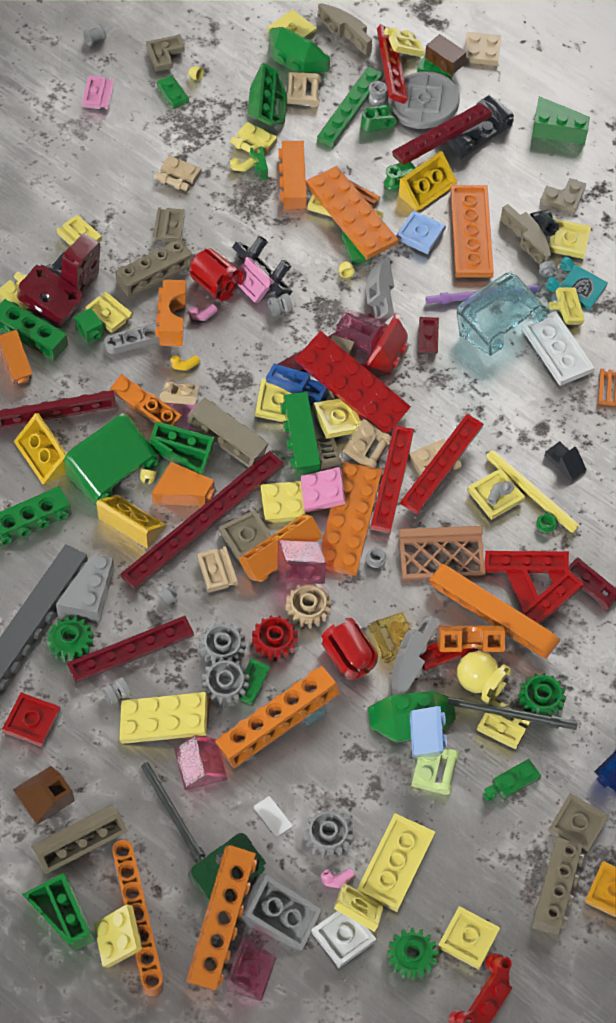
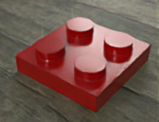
[2,692,61,747]

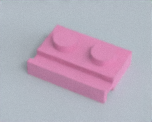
[82,76,114,110]
[238,257,274,303]

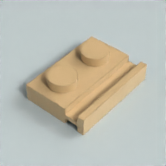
[197,546,238,593]

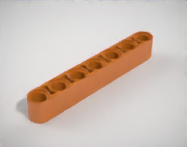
[429,564,560,659]
[113,840,164,997]

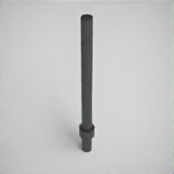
[447,697,578,730]
[141,762,206,863]

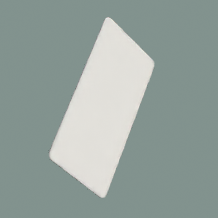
[253,796,292,837]

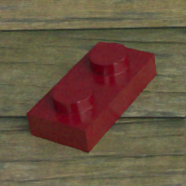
[418,317,439,354]

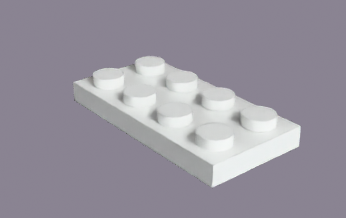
[521,311,594,386]

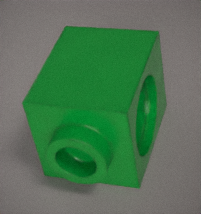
[74,308,104,343]

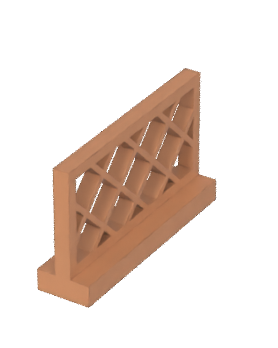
[398,526,485,580]

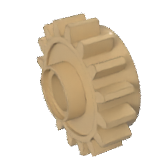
[285,583,332,629]

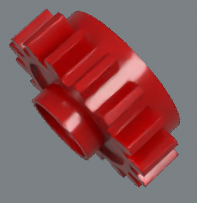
[252,615,298,661]

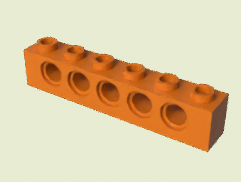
[215,666,340,769]
[185,845,257,991]

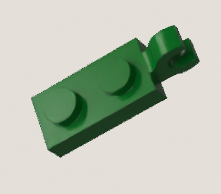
[483,758,541,802]

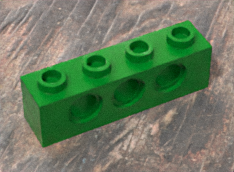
[0,299,68,361]
[0,486,72,546]

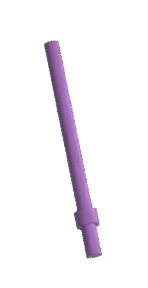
[425,285,538,304]

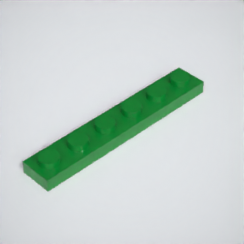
[317,66,383,147]

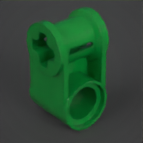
[361,105,397,132]
[384,162,416,190]

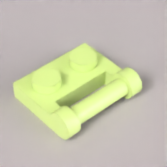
[411,749,460,795]

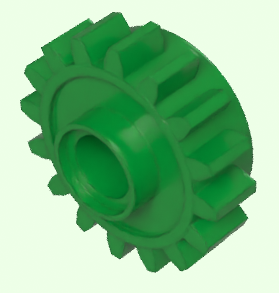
[46,616,94,662]
[518,673,566,717]
[387,927,438,981]

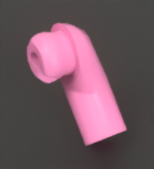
[188,304,218,321]
[321,868,356,888]

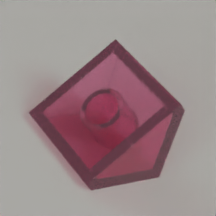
[174,735,227,790]
[227,937,277,1001]

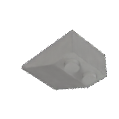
[237,875,322,951]

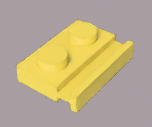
[56,215,102,246]
[85,291,133,333]

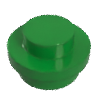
[536,513,557,533]

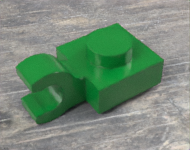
[249,146,268,180]

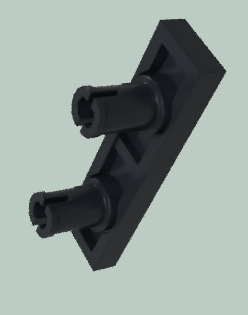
[232,236,293,297]

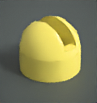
[188,66,204,81]
[339,261,355,278]
[140,469,157,485]

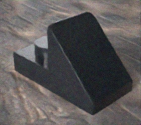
[544,441,587,482]

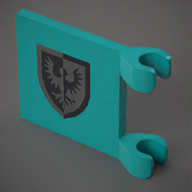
[546,257,608,310]

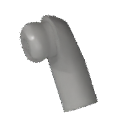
[487,481,514,505]

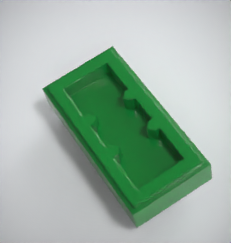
[342,232,370,265]
[238,658,271,706]

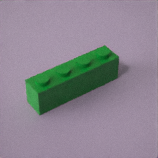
[280,392,320,475]

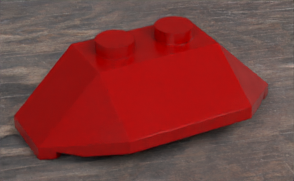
[363,312,409,378]

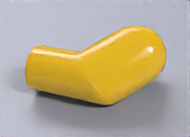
[170,355,200,371]

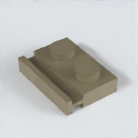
[153,207,185,242]

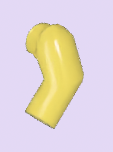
[230,157,256,172]

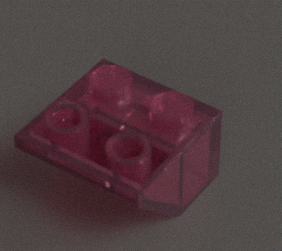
[336,310,388,354]
[277,540,326,584]

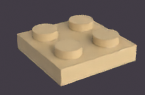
[465,32,502,66]

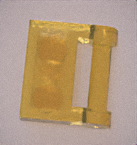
[367,612,411,663]

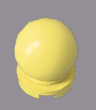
[457,651,512,704]

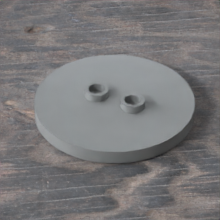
[388,72,460,129]

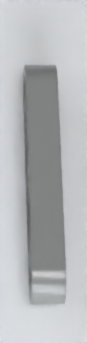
[104,323,159,354]

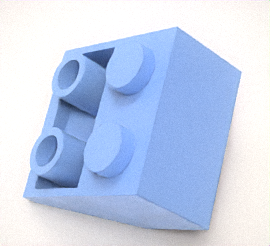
[410,706,447,758]

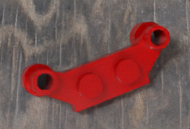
[449,953,512,1023]

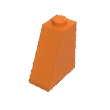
[0,330,33,385]
[152,462,216,506]

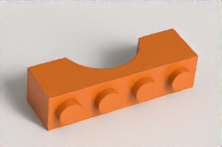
[155,280,186,346]

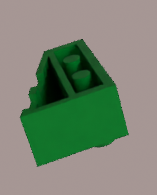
[150,421,214,476]

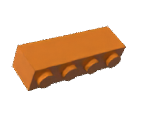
[278,141,306,210]
[238,514,323,582]

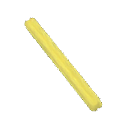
[486,450,579,533]

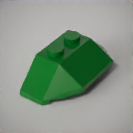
[269,27,330,74]
[247,63,287,126]
[367,691,456,742]

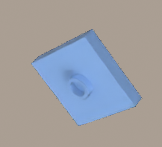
[396,210,446,254]

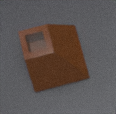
[13,766,75,825]

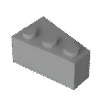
[56,554,115,624]

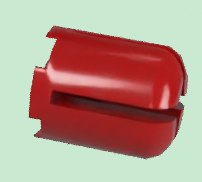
[189,248,244,302]
[321,618,378,680]

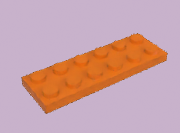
[306,166,399,259]
[450,185,494,277]
[316,462,382,577]

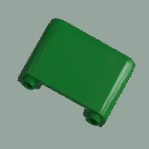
[64,413,159,507]

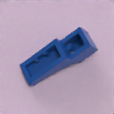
[266,363,329,406]

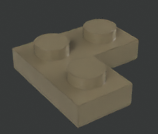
[146,34,185,72]
[540,178,587,215]

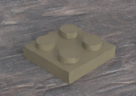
[219,510,271,562]
[548,793,609,854]

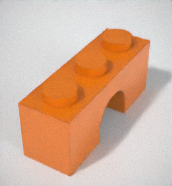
[437,625,505,652]

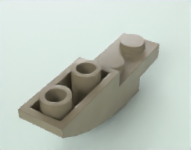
[317,3,373,55]
[501,204,551,264]

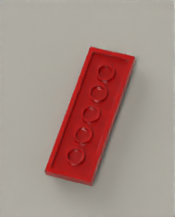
[295,330,411,434]

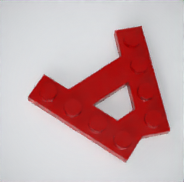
[485,551,584,625]

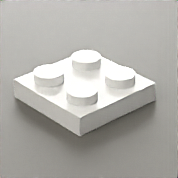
[311,911,376,968]

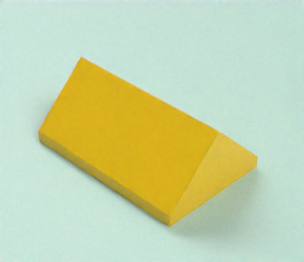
[399,151,458,211]
[14,413,66,485]
[96,495,166,549]

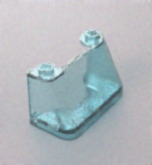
[457,272,547,356]

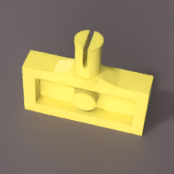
[548,287,585,325]

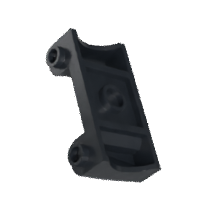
[446,95,514,160]

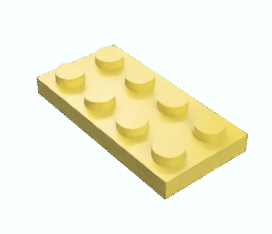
[119,692,208,744]
[357,813,435,912]

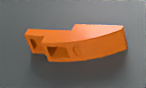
[109,374,182,426]

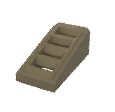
[315,434,341,471]

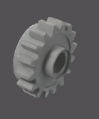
[199,622,246,663]
[202,657,249,705]
[304,809,353,859]

